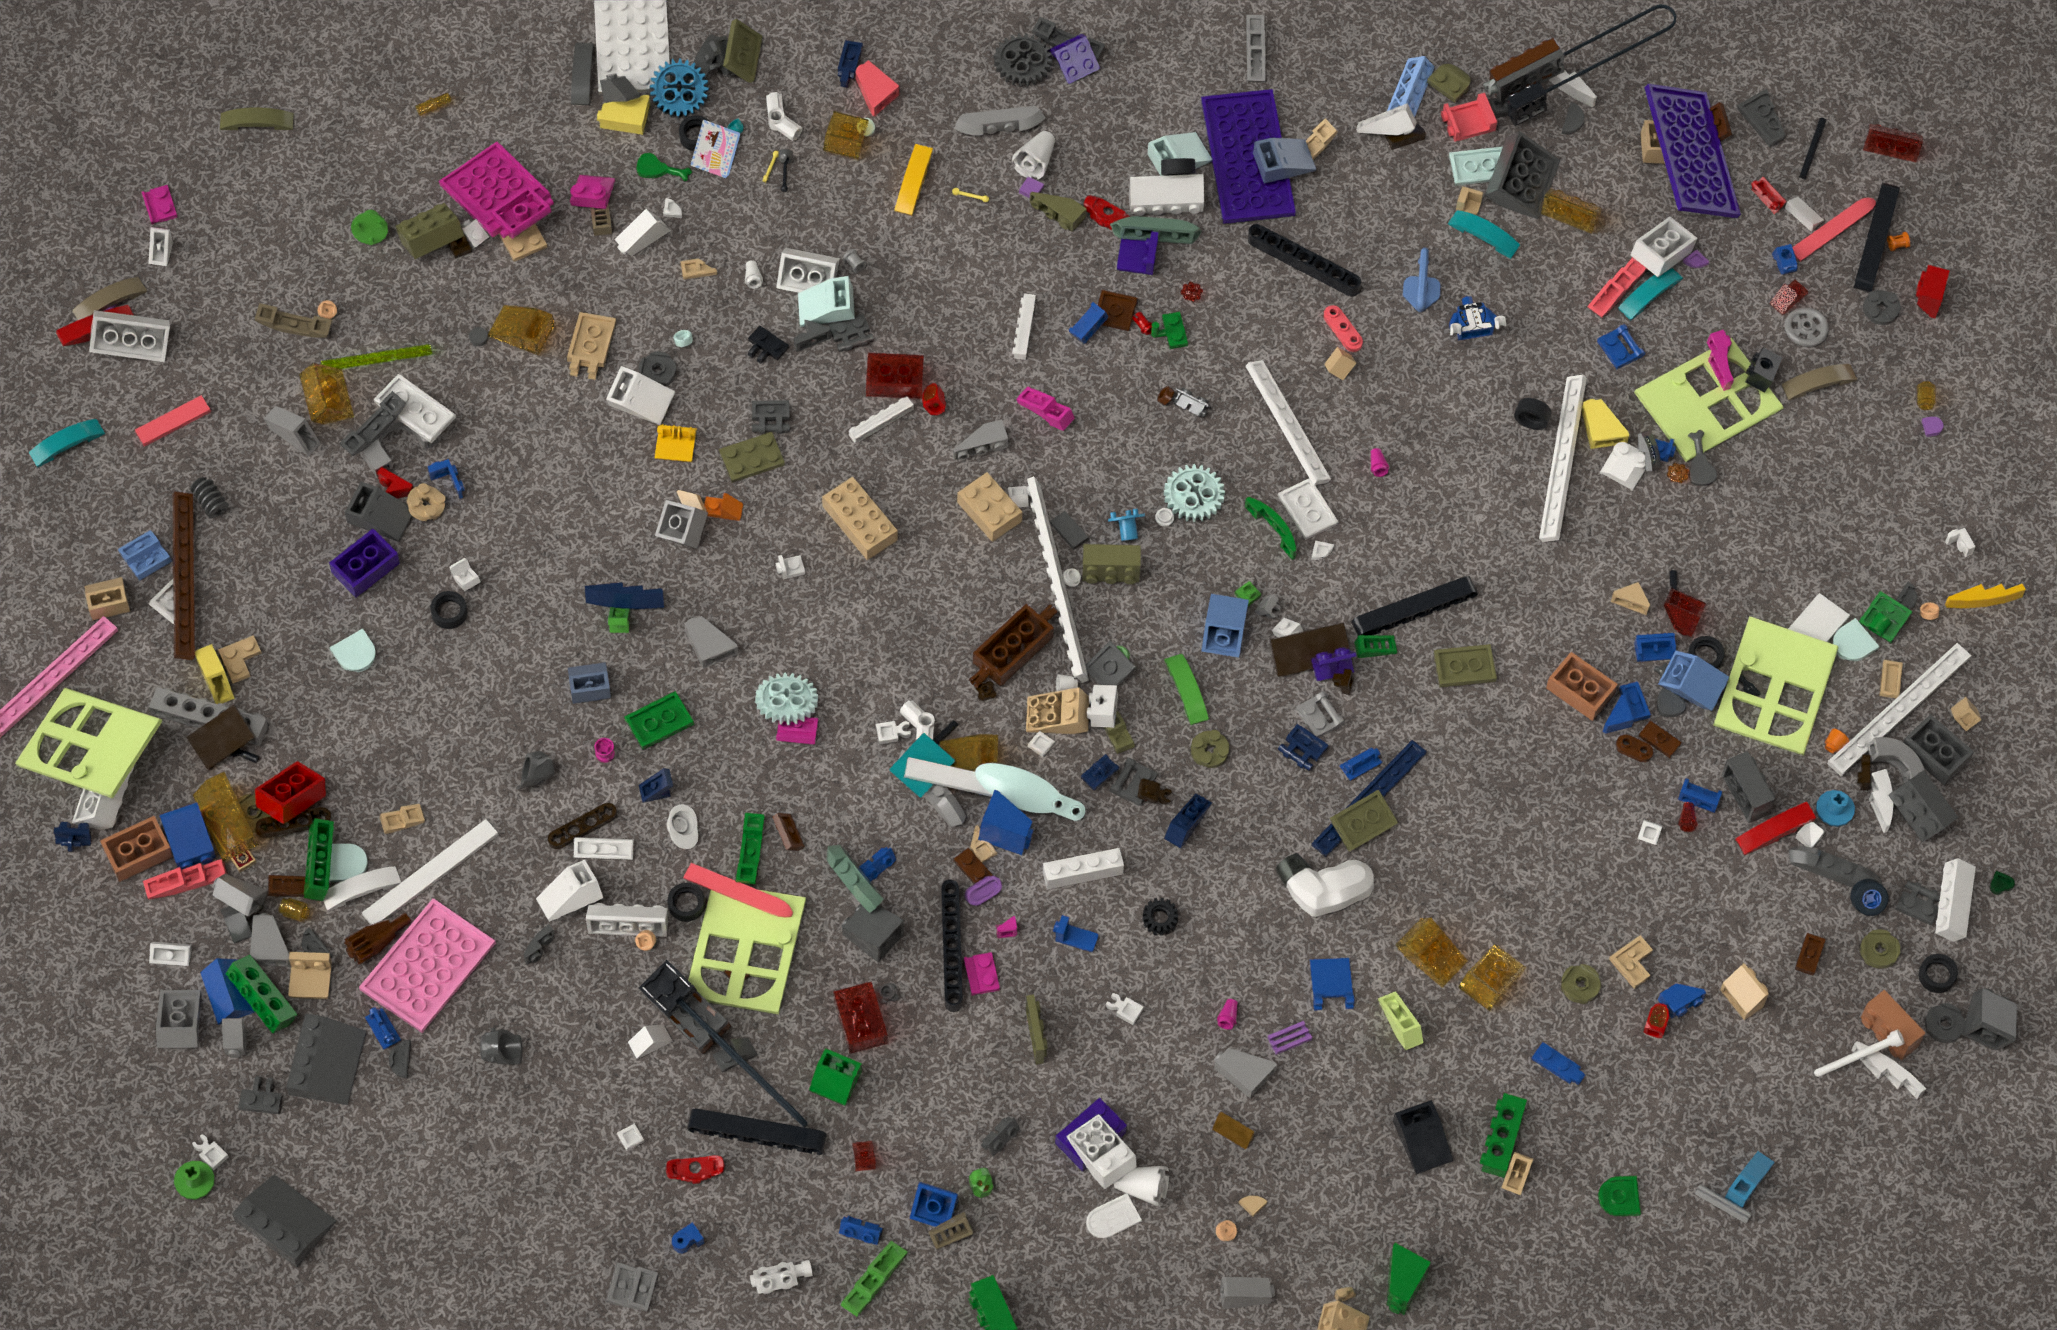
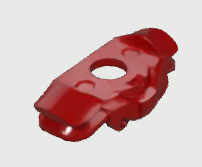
[1083,195,1130,230]
[666,1155,725,1184]

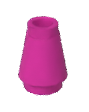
[1370,448,1389,477]
[1217,999,1238,1030]

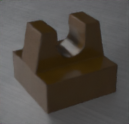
[448,236,472,259]
[1332,669,1354,695]

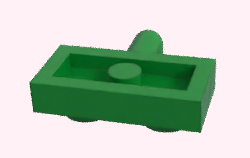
[1151,312,1188,349]

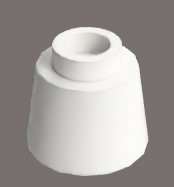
[1056,674,1078,691]

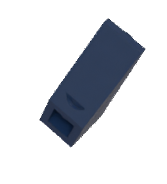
[1164,794,1212,848]

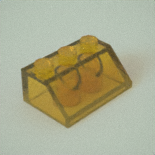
[1541,188,1602,234]
[299,363,354,424]

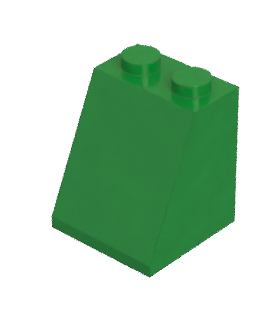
[1386,1243,1431,1315]

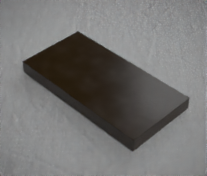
[1269,622,1352,677]

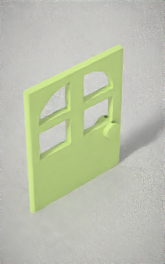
[1634,338,1783,462]
[1713,616,1839,755]
[15,688,162,798]
[688,890,806,1014]

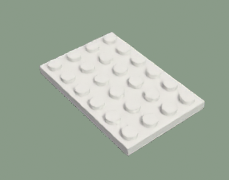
[594,0,671,95]

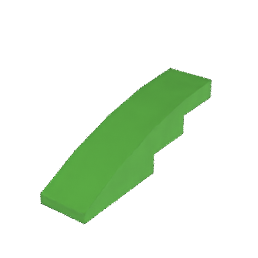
[841,1241,907,1317]

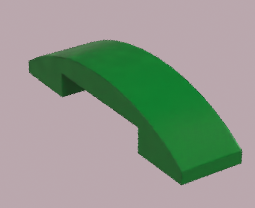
[1245,497,1296,560]
[736,813,765,884]

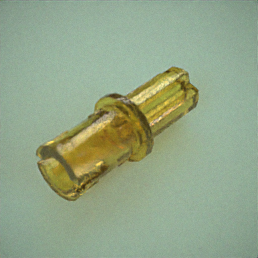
[415,93,452,116]

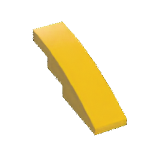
[894,144,933,216]
[1945,584,2026,608]

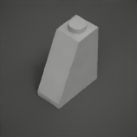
[264,406,321,456]
[684,616,738,668]
[213,874,268,916]
[250,913,291,967]
[1214,1048,1277,1098]
[1220,1277,1275,1309]

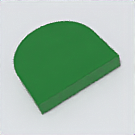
[1598,1176,1641,1216]

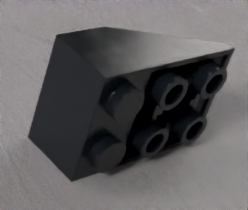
[1393,1100,1453,1175]

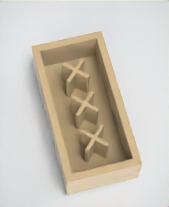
[822,477,898,560]

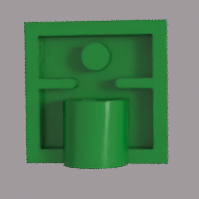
[1859,591,1912,644]

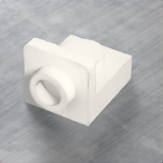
[1945,528,1975,557]
[775,555,805,579]

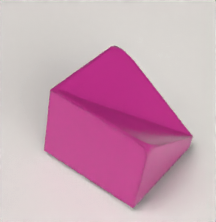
[996,916,1017,938]

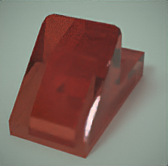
[1769,280,1808,315]
[852,1141,876,1172]

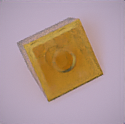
[823,111,869,159]

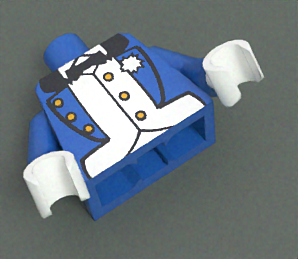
[1449,296,1506,341]

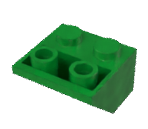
[809,1048,862,1106]

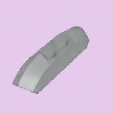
[954,106,1045,135]
[898,750,966,827]

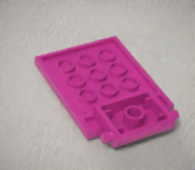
[439,142,554,239]

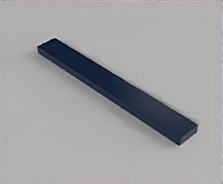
[1311,740,1427,857]

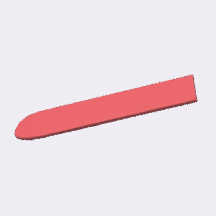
[1792,197,1876,262]
[683,863,793,918]

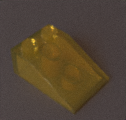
[1458,944,1526,1011]

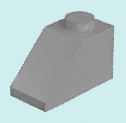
[222,1018,247,1058]

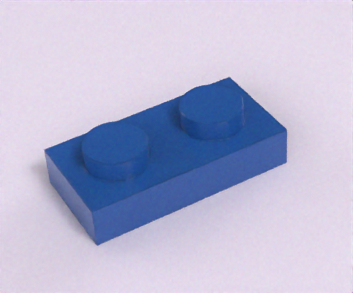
[1619,681,1651,722]

